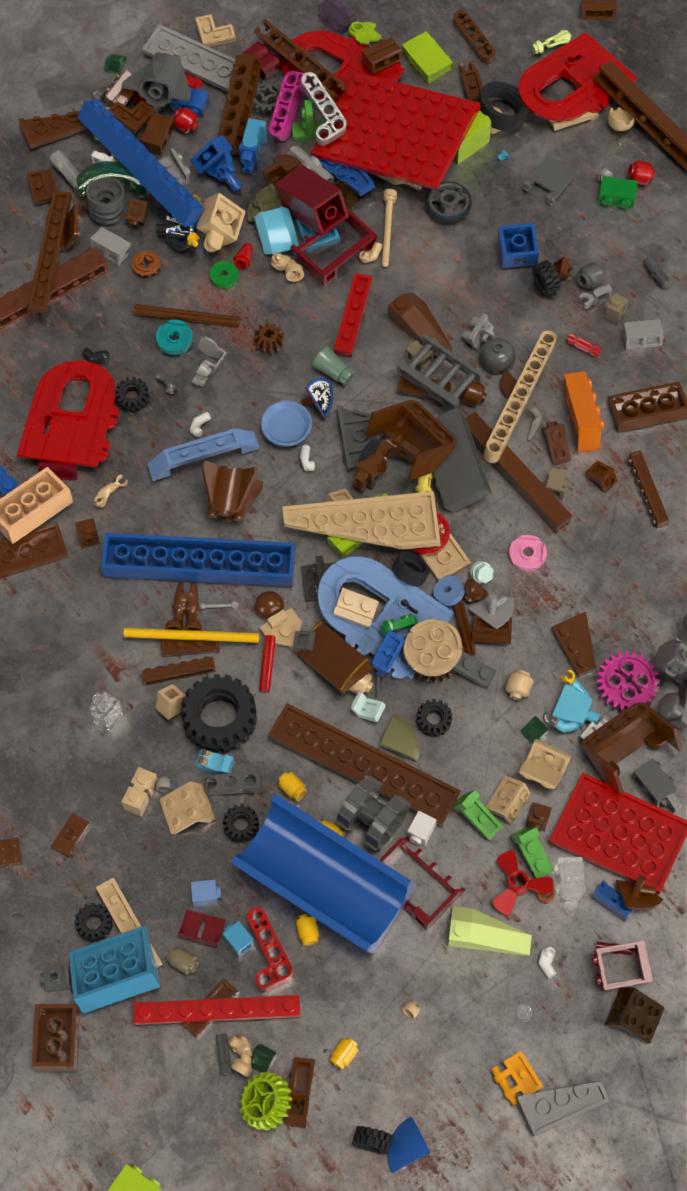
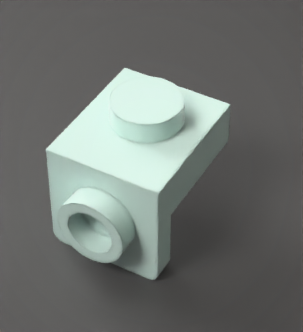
[351,692,386,722]

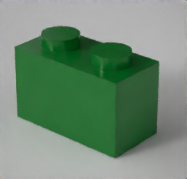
[598,176,638,208]

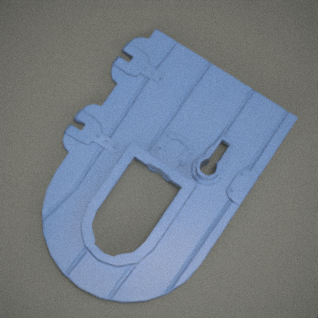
[317,557,454,680]

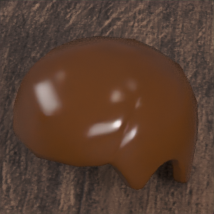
[254,591,284,619]

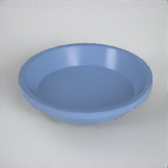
[261,401,312,447]

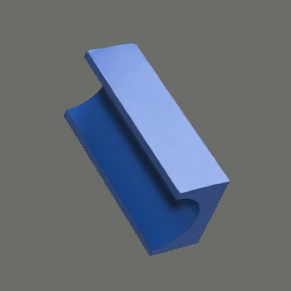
[230,794,417,954]

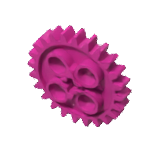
[596,650,660,712]

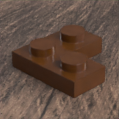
[108,101,156,134]

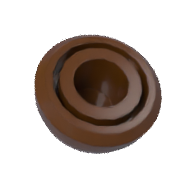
[463,578,489,603]

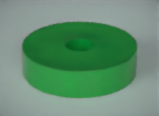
[210,261,239,289]

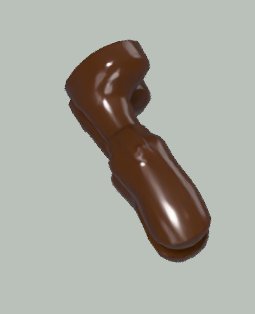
[165,582,202,631]

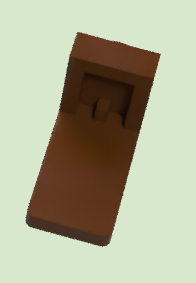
[541,421,571,464]

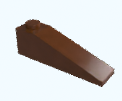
[388,293,452,358]

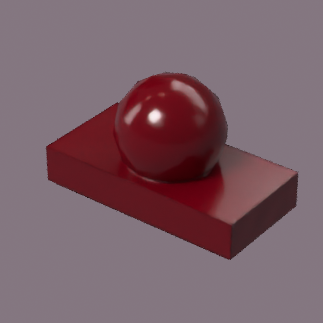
[38,461,78,480]

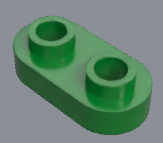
[380,614,418,635]

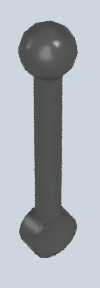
[374,669,382,702]

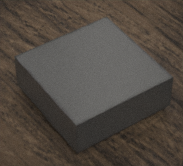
[293,631,316,652]

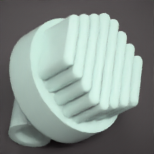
[468,561,494,584]

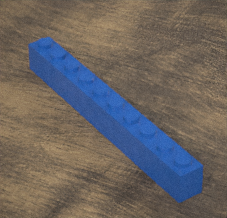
[77,99,205,227]

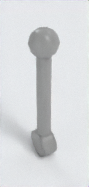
[199,601,239,610]

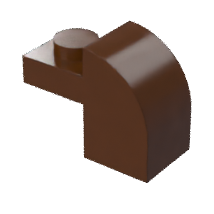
[262,154,302,186]

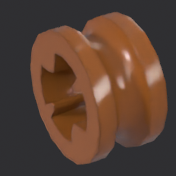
[537,887,555,904]

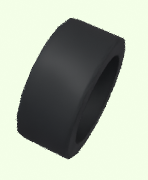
[392,552,430,586]

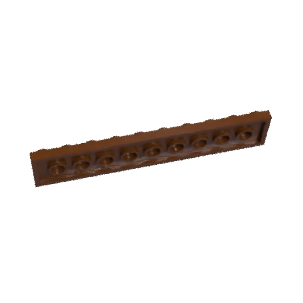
[268,703,461,827]

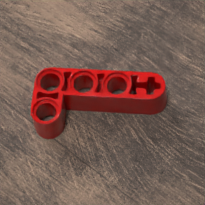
[247,907,293,993]

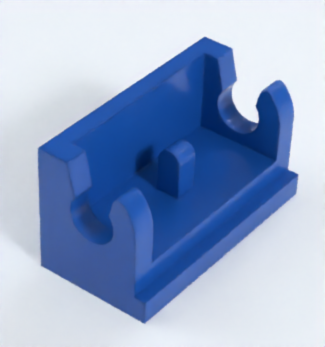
[370,630,405,677]
[592,880,635,922]

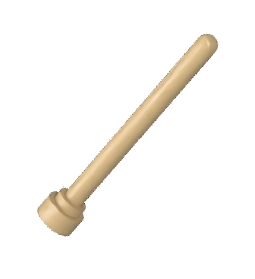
[382,189,397,267]

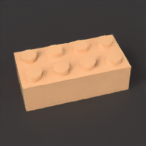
[0,467,73,544]

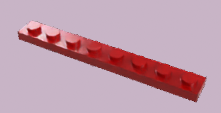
[134,995,300,1025]

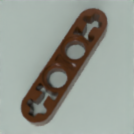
[453,10,496,64]

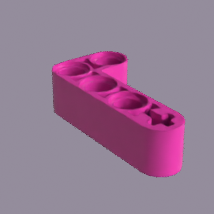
[269,71,313,142]

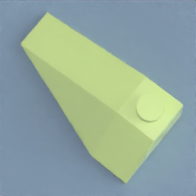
[448,906,532,956]

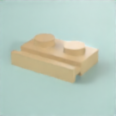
[333,588,379,629]

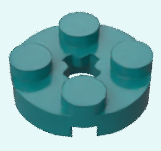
[156,320,193,355]

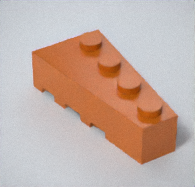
[563,371,604,453]

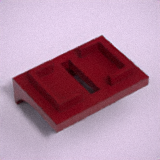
[178,910,226,948]

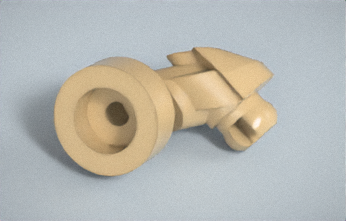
[271,253,304,282]
[229,1035,253,1077]

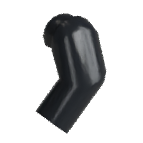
[82,348,110,364]

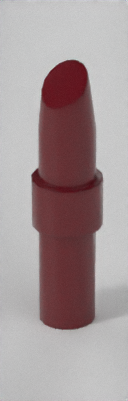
[596,941,635,955]

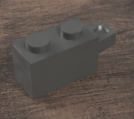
[632,758,681,813]

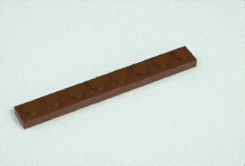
[28,191,72,313]

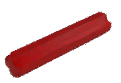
[259,635,276,692]

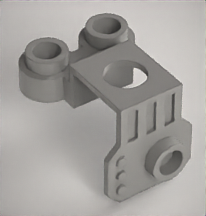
[192,336,227,387]

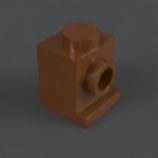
[75,518,100,549]

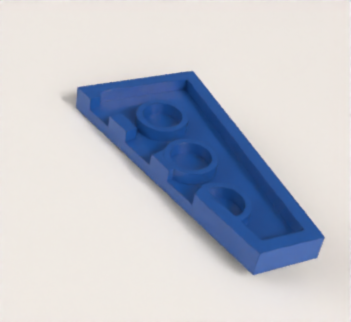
[310,155,375,196]

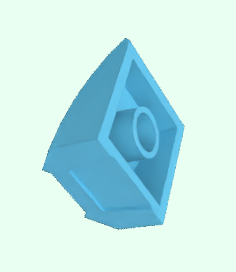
[254,206,299,254]

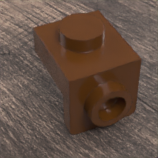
[124,198,149,225]

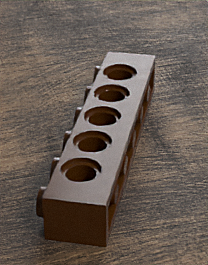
[218,53,262,155]

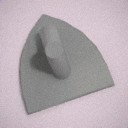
[469,594,514,629]

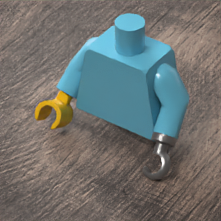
[543,670,600,733]

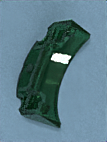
[76,161,149,197]

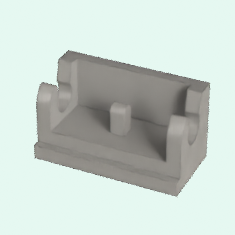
[90,227,131,266]
[623,319,663,350]

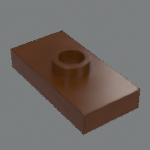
[51,813,90,857]

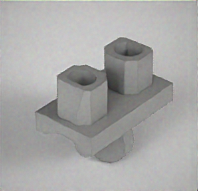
[462,313,495,351]

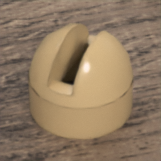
[401,1001,420,1019]

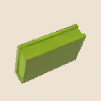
[402,31,454,83]

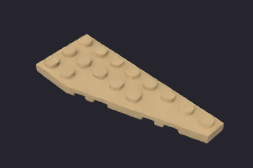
[283,491,440,549]

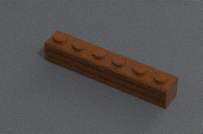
[141,656,216,686]

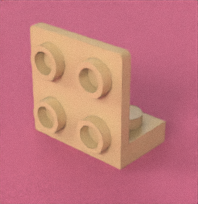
[160,782,215,835]

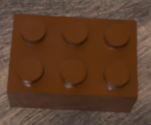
[32,1004,80,1072]

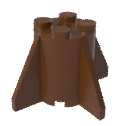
[201,460,263,523]

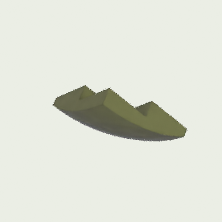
[247,184,283,222]
[380,713,420,762]

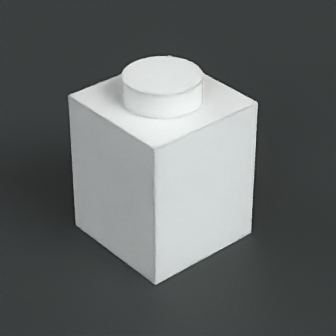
[407,811,436,846]

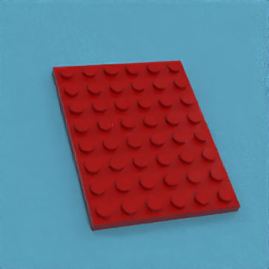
[310,72,481,190]

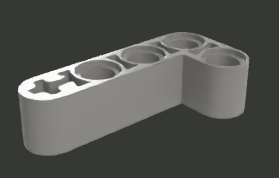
[301,72,347,146]

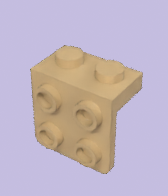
[519,739,572,789]

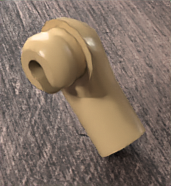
[359,242,383,263]

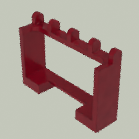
[290,207,377,286]
[379,837,465,930]

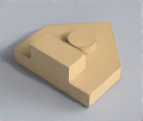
[259,608,302,649]

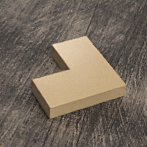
[195,14,236,47]

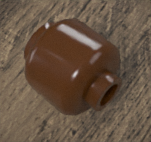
[460,380,487,407]

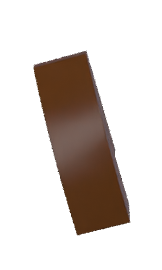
[285,1057,315,1128]

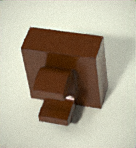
[553,257,573,280]

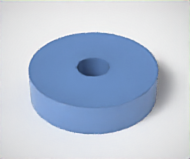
[433,576,465,606]

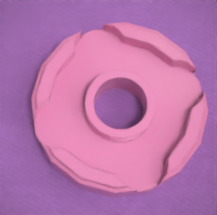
[509,535,547,572]

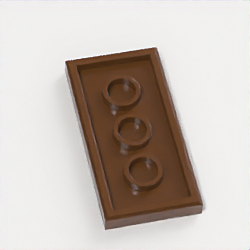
[0,523,69,579]

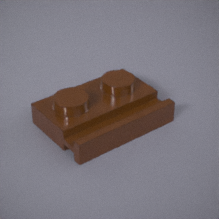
[26,167,58,205]
[472,615,512,644]

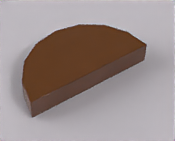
[500,370,517,399]

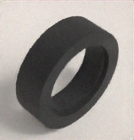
[476,81,529,132]

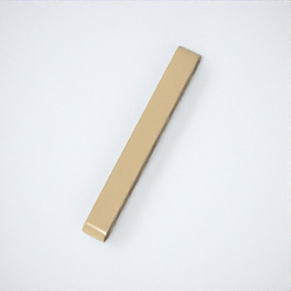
[483,330,557,463]

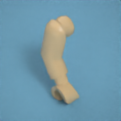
[94,474,128,507]

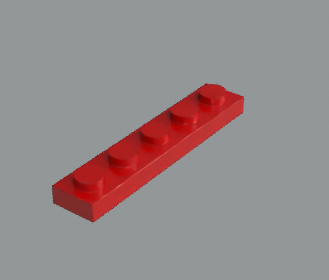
[334,273,372,356]

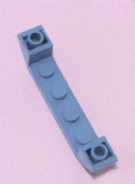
[147,428,260,481]

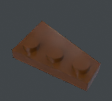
[551,611,596,678]

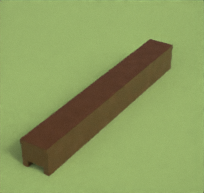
[593,60,687,170]
[466,412,572,534]

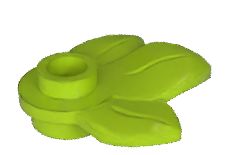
[349,22,382,45]

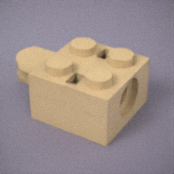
[197,193,246,252]

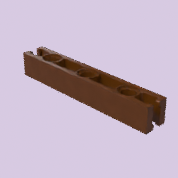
[254,19,346,102]

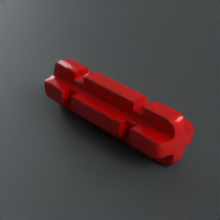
[566,333,601,357]

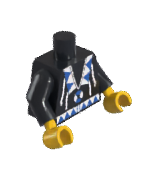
[156,195,202,251]

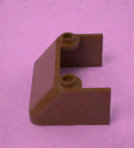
[365,400,457,480]
[582,702,683,794]

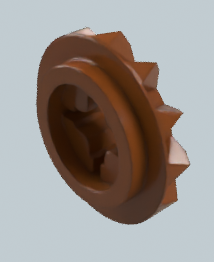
[132,251,160,277]

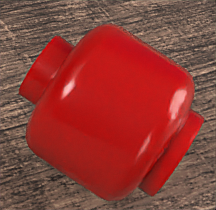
[173,107,199,133]
[627,160,655,185]

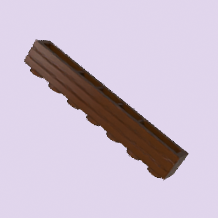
[628,450,669,529]

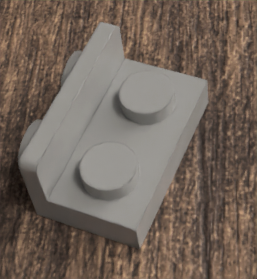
[158,148,191,186]

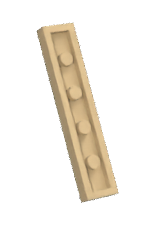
[96,877,162,968]

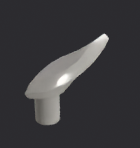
[527,406,543,441]

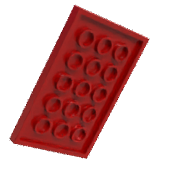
[549,772,687,895]

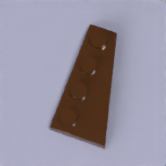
[18,111,89,149]

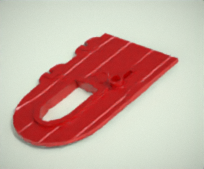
[282,30,405,105]
[518,32,638,121]
[17,360,119,467]

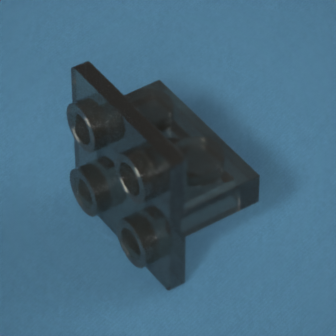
[301,555,342,602]

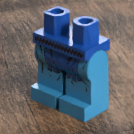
[239,118,267,174]

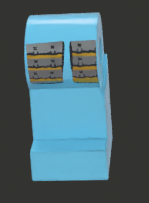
[194,749,235,775]

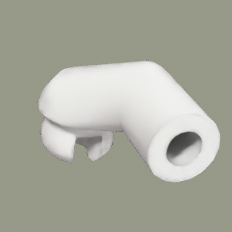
[538,947,557,979]

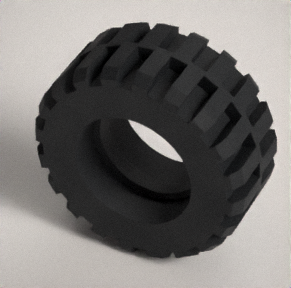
[181,674,257,753]

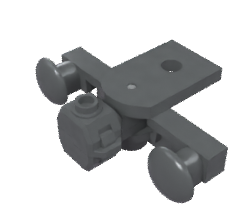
[654,614,687,728]

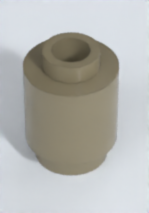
[167,947,198,975]

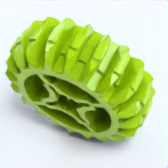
[238,1072,293,1130]

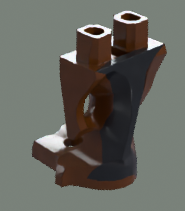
[353,432,421,493]

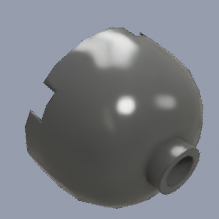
[479,338,516,375]

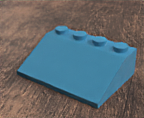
[69,926,160,1014]

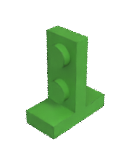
[292,100,325,141]
[452,790,504,841]
[510,826,554,878]

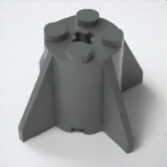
[121,52,191,114]

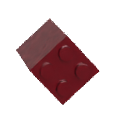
[275,164,349,236]

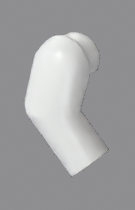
[189,412,211,437]
[300,445,315,472]

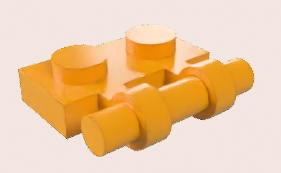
[491,1051,544,1106]

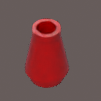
[233,243,253,269]

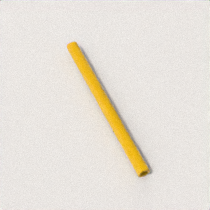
[124,628,259,643]

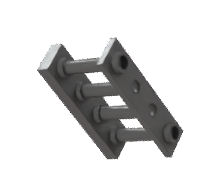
[396,334,483,410]

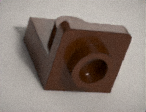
[585,460,618,492]
[526,802,552,832]

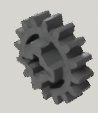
[252,80,281,115]

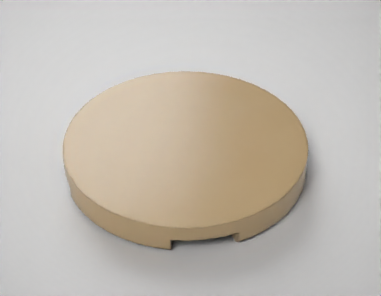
[403,619,463,676]

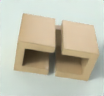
[121,767,158,817]

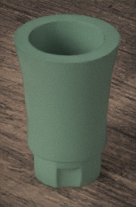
[312,346,355,386]

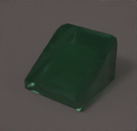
[104,53,127,74]
[520,716,548,745]
[251,1044,277,1073]

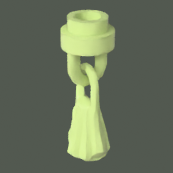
[531,30,571,55]

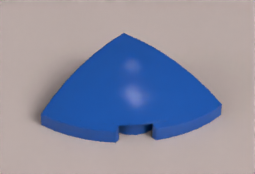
[388,1116,431,1174]

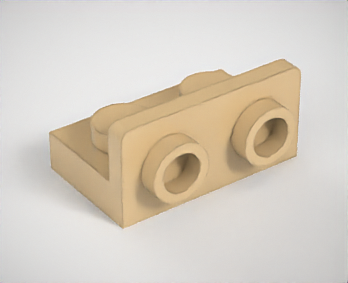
[486,776,530,824]

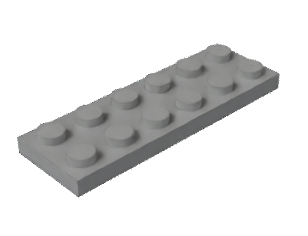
[142,24,235,92]

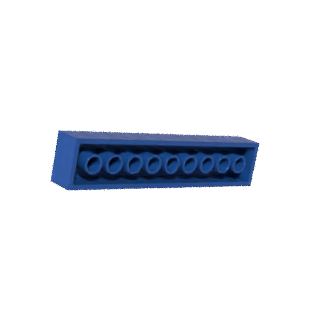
[101,533,296,587]

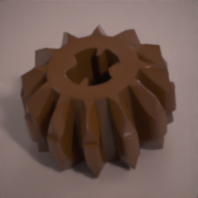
[253,323,285,354]

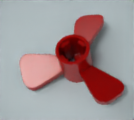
[493,850,554,916]

